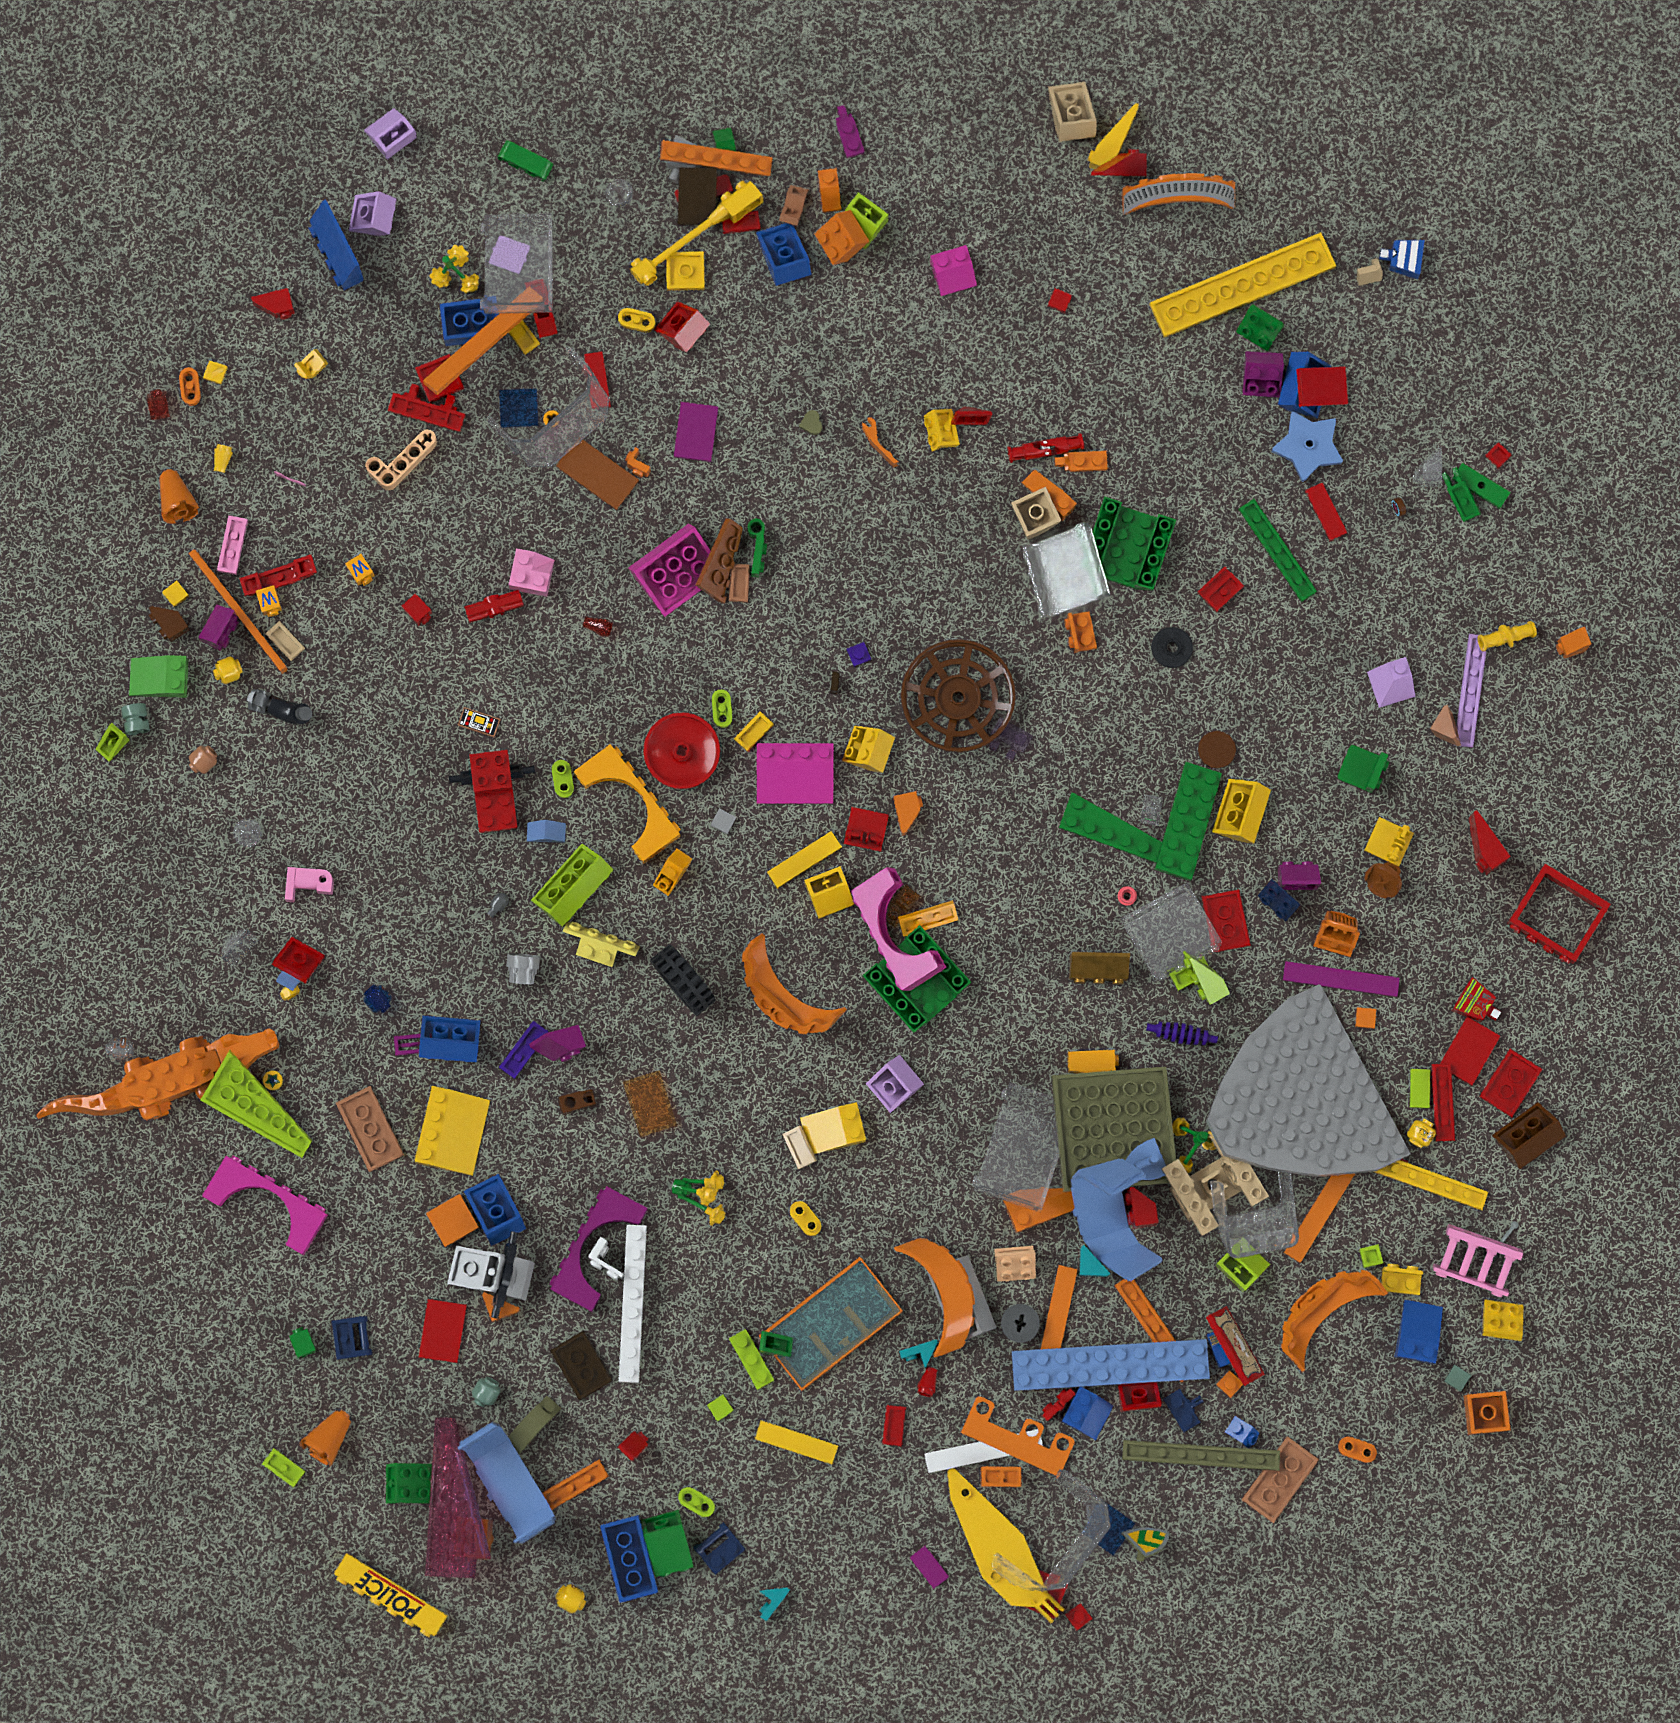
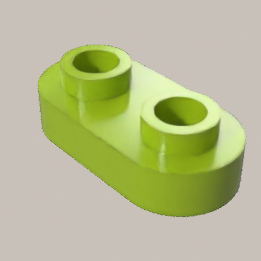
[712,689,732,728]
[552,760,574,798]
[678,1487,715,1517]

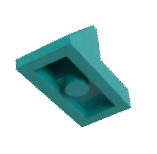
[899,1339,938,1368]
[759,1588,790,1621]

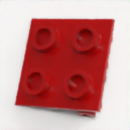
[844,807,889,852]

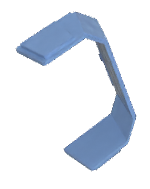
[1071,1159,1162,1281]
[458,1422,556,1543]

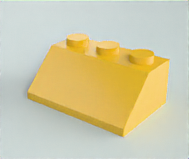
[1212,779,1271,844]

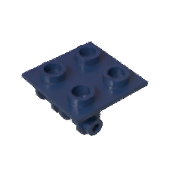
[1258,879,1300,922]

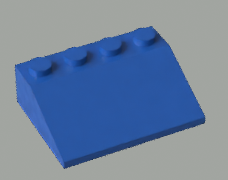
[309,200,364,290]

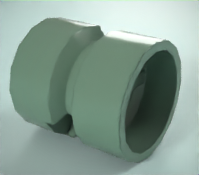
[121,703,150,736]

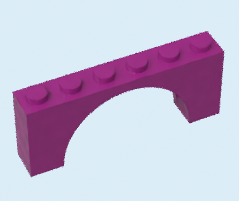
[549,1186,648,1312]

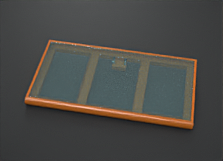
[759,1257,903,1391]

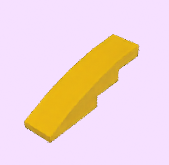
[755,1421,838,1464]

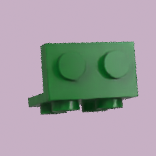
[1337,745,1390,794]

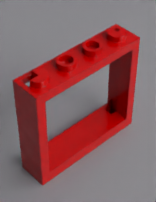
[1507,864,1611,964]

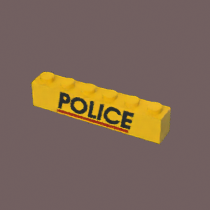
[334,1553,448,1638]

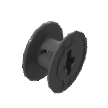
[1001,1304,1040,1343]

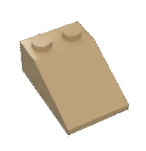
[1048,82,1097,142]

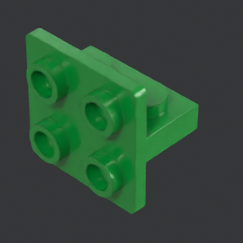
[1236,304,1284,351]

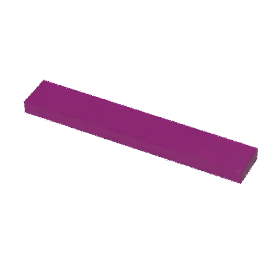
[1282,961,1400,997]

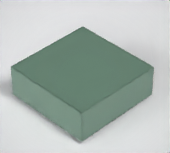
[1444,1365,1471,1392]

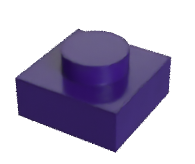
[846,642,871,667]

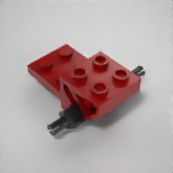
[449,750,535,833]

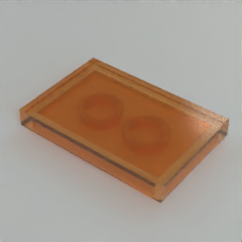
[623,1070,677,1137]

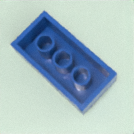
[600,1515,659,1603]

